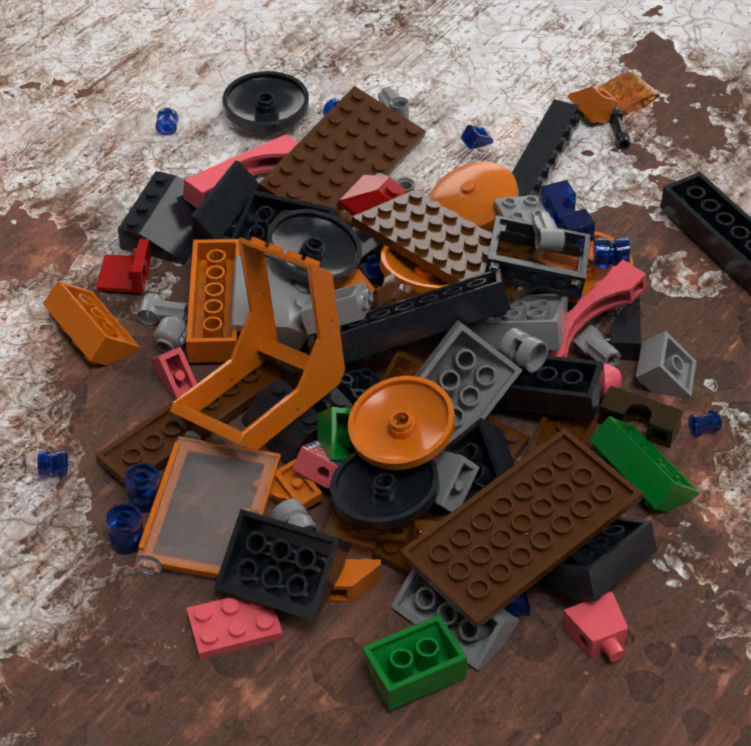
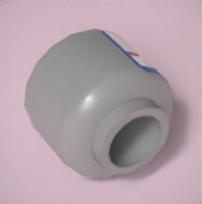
[153,316,187,353]

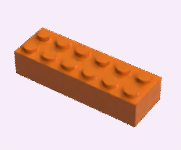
[186,239,240,363]

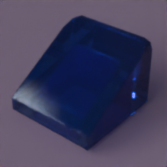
[461,125,494,149]

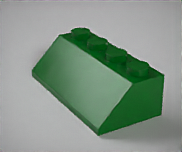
[589,416,700,513]

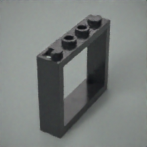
[485,215,590,299]

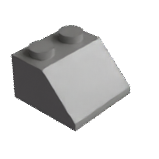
[636,331,697,398]

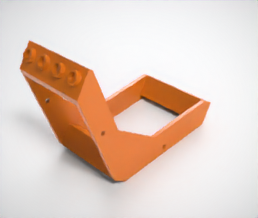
[170,237,345,450]

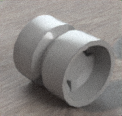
[499,328,548,373]
[271,498,319,532]

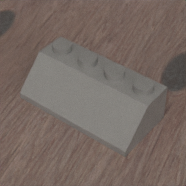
[391,568,519,670]

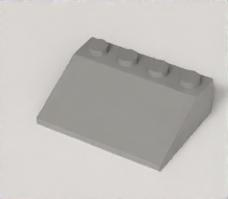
[230,256,311,351]
[465,294,569,353]
[415,320,522,444]

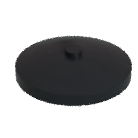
[222,71,309,132]
[266,209,362,284]
[330,451,440,529]

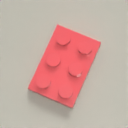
[186,596,283,660]

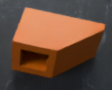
[567,86,618,124]
[325,558,381,603]

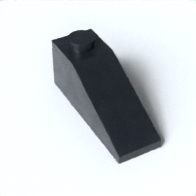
[605,296,642,361]

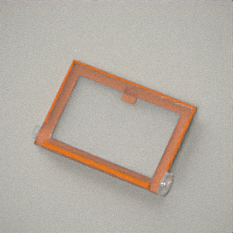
[133,431,281,578]

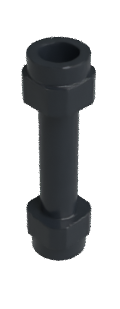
[609,106,631,150]

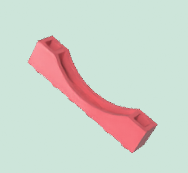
[183,134,298,208]
[548,260,647,358]

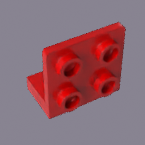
[96,239,152,293]

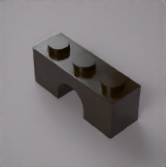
[598,386,684,449]

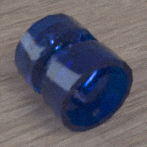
[593,238,630,268]
[124,463,161,513]
[105,503,144,555]

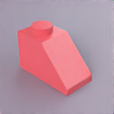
[150,347,197,400]

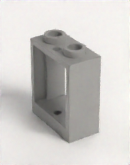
[299,282,373,335]

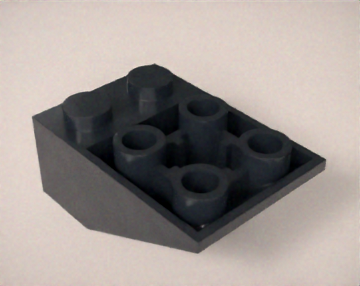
[312,366,382,413]

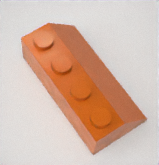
[43,281,141,366]

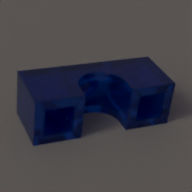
[538,180,595,244]

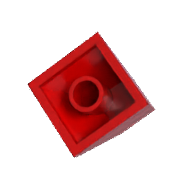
[338,175,407,216]

